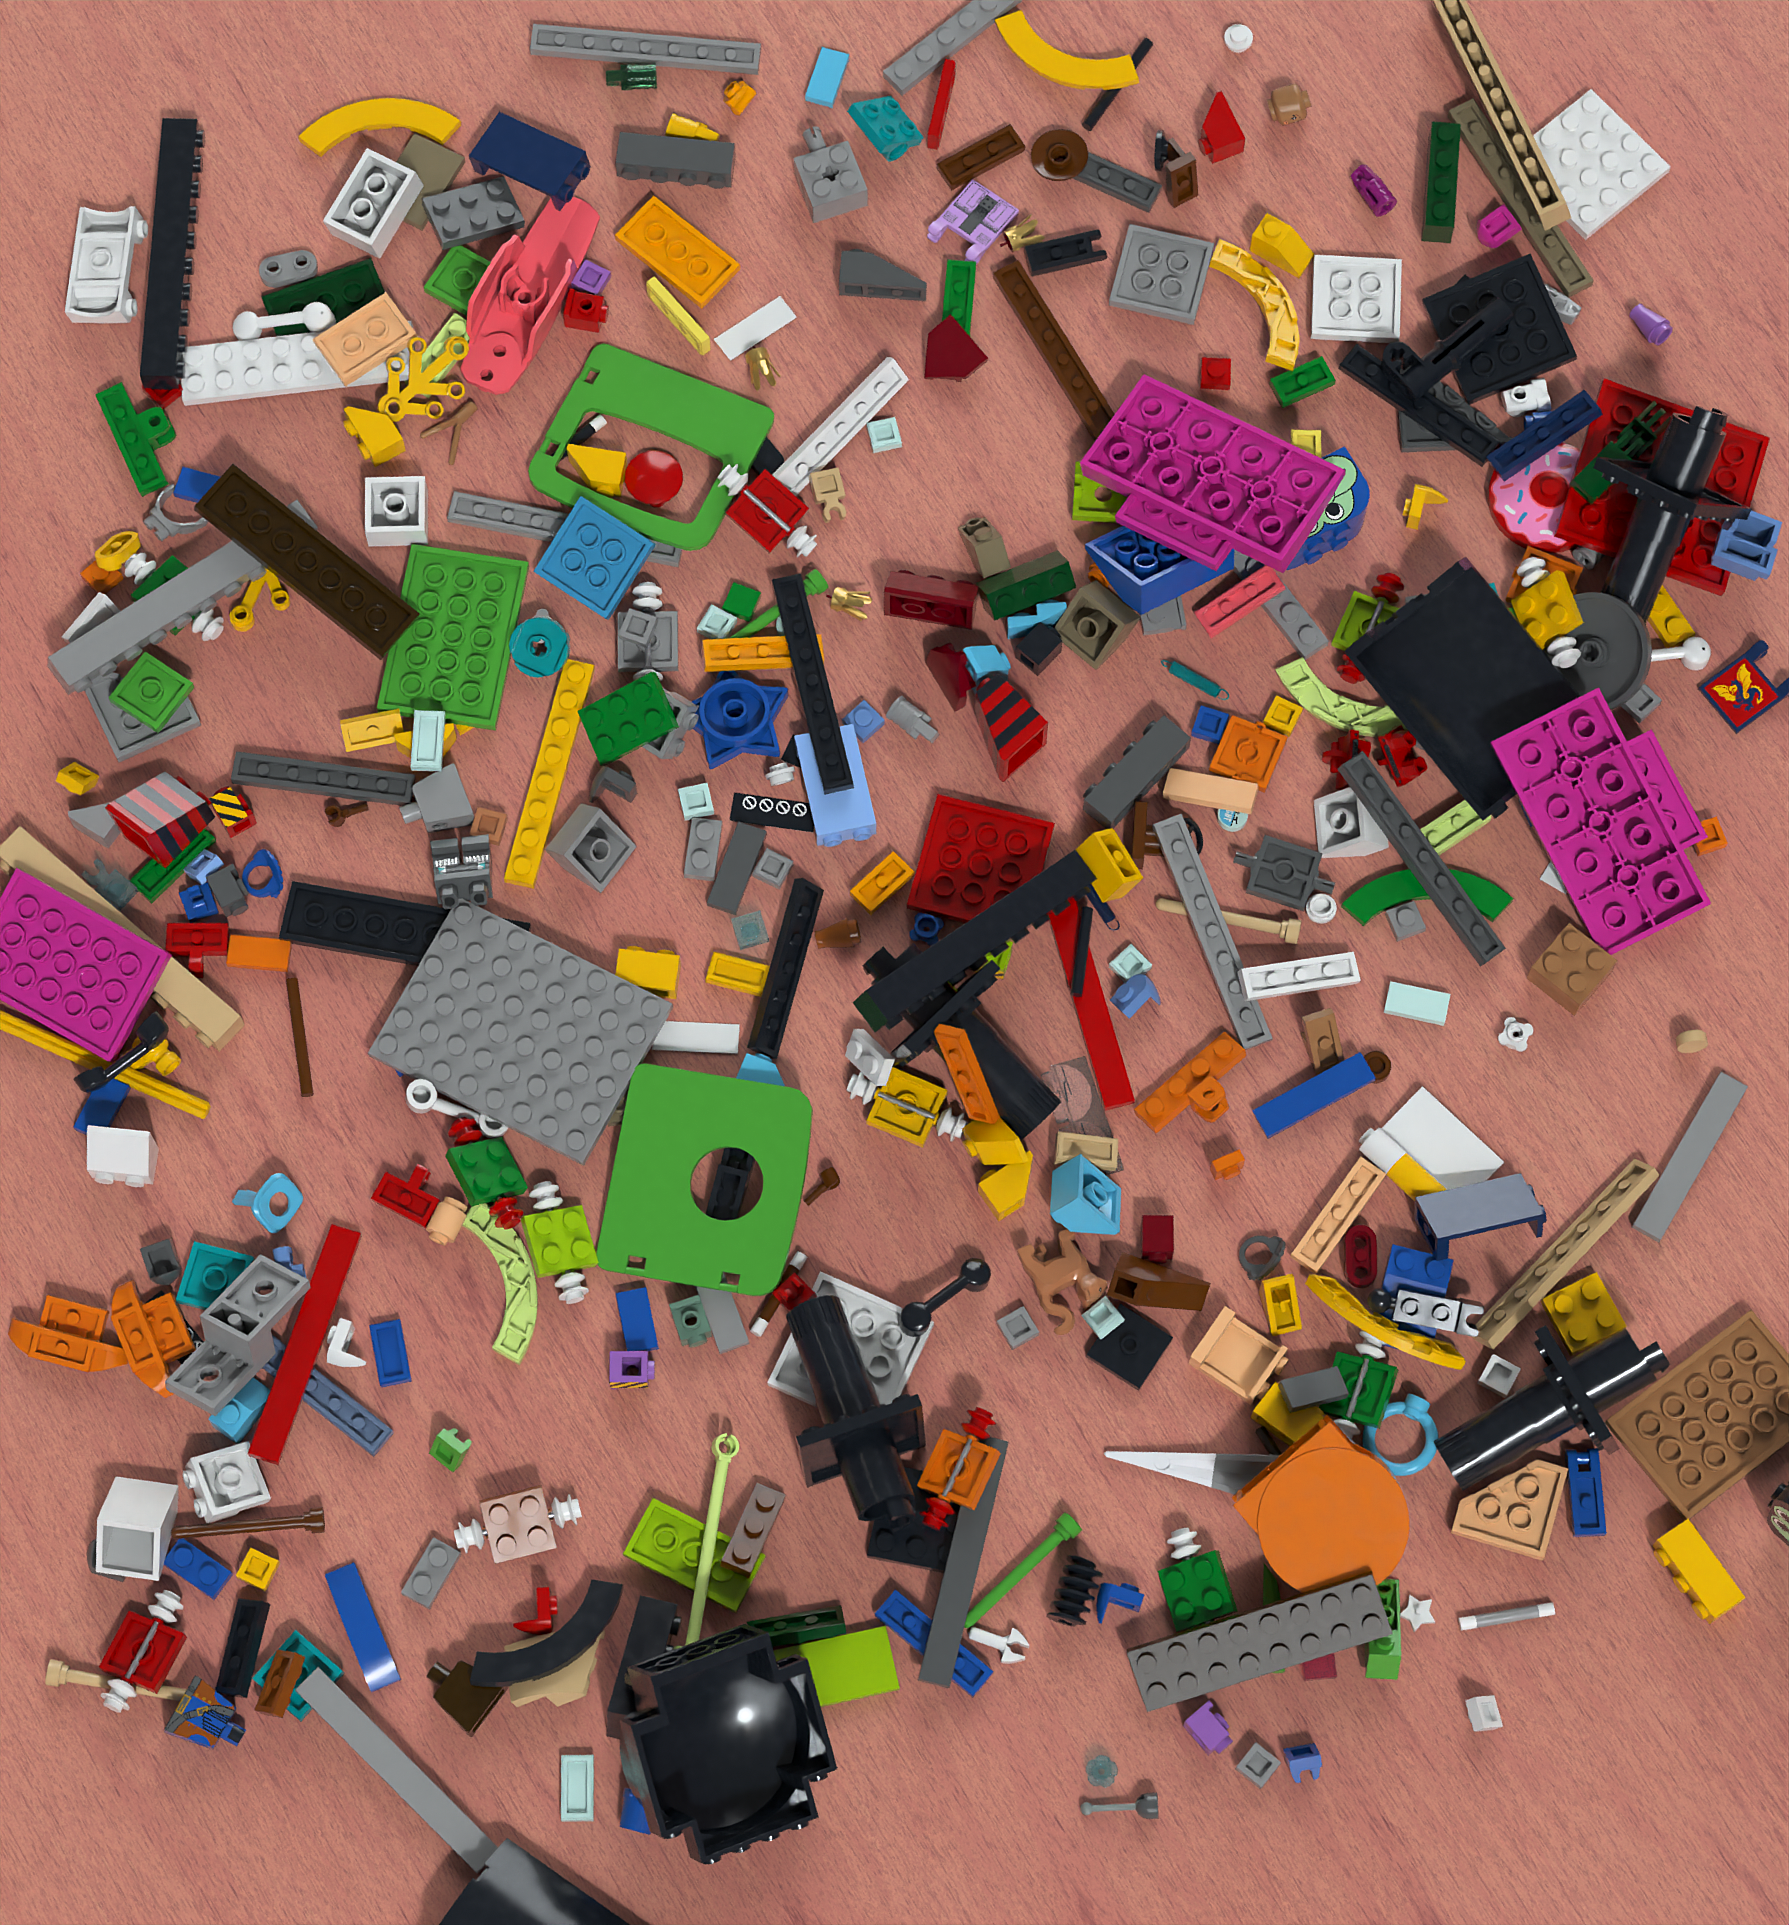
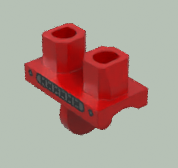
[1376,725,1428,787]
[1322,729,1371,790]

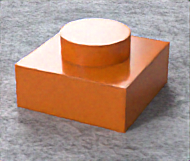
[80,560,124,594]
[1693,816,1728,856]
[1210,1149,1245,1180]

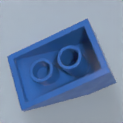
[1379,1244,1454,1349]

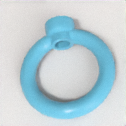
[1362,1394,1438,1476]

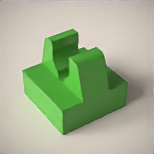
[429,1428,472,1472]

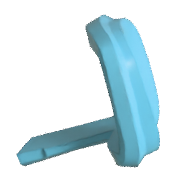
[232,1173,303,1233]

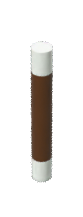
[750,1251,808,1337]

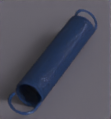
[1086,884,1120,931]

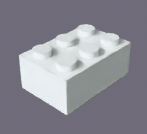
[323,148,424,259]

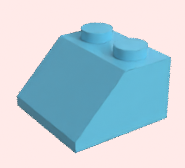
[1050,1154,1121,1235]

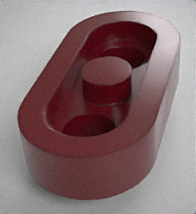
[1344,1225,1378,1288]

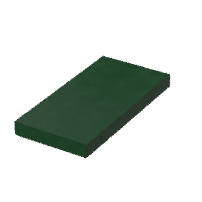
[262,258,385,337]

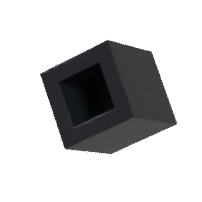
[1015,622,1063,676]

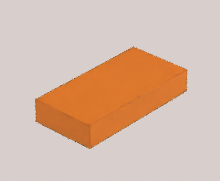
[226,935,292,972]

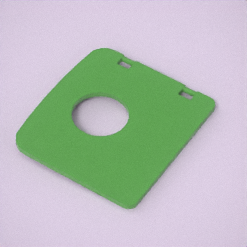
[596,1064,813,1296]

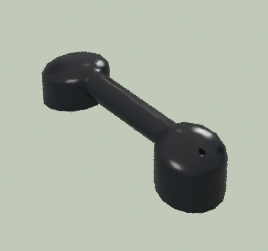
[73,1011,169,1092]
[899,1258,991,1337]

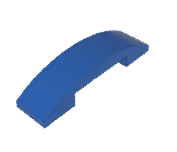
[325,1563,401,1692]

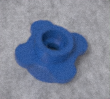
[909,913,944,946]

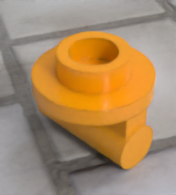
[723,81,756,116]

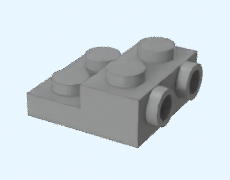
[642,687,699,759]

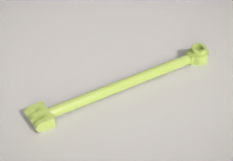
[673,1433,739,1650]

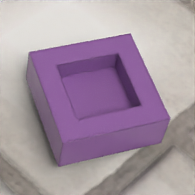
[571,259,611,296]

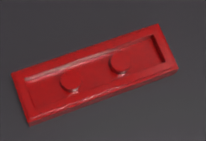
[927,59,956,150]

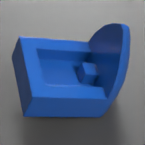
[1096,1583,1144,1624]

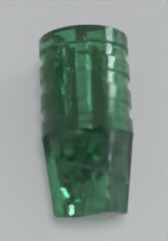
[605,63,657,91]

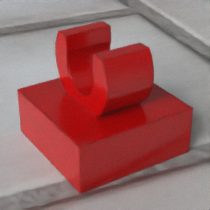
[772,1272,817,1312]

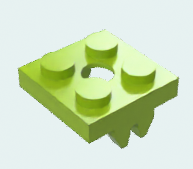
[1072,461,1128,523]

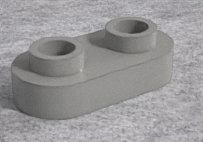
[259,250,318,288]

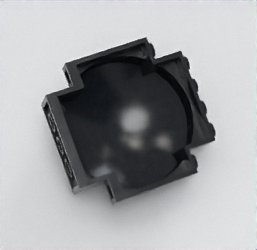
[619,1624,837,1865]

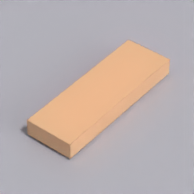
[1163,768,1258,814]

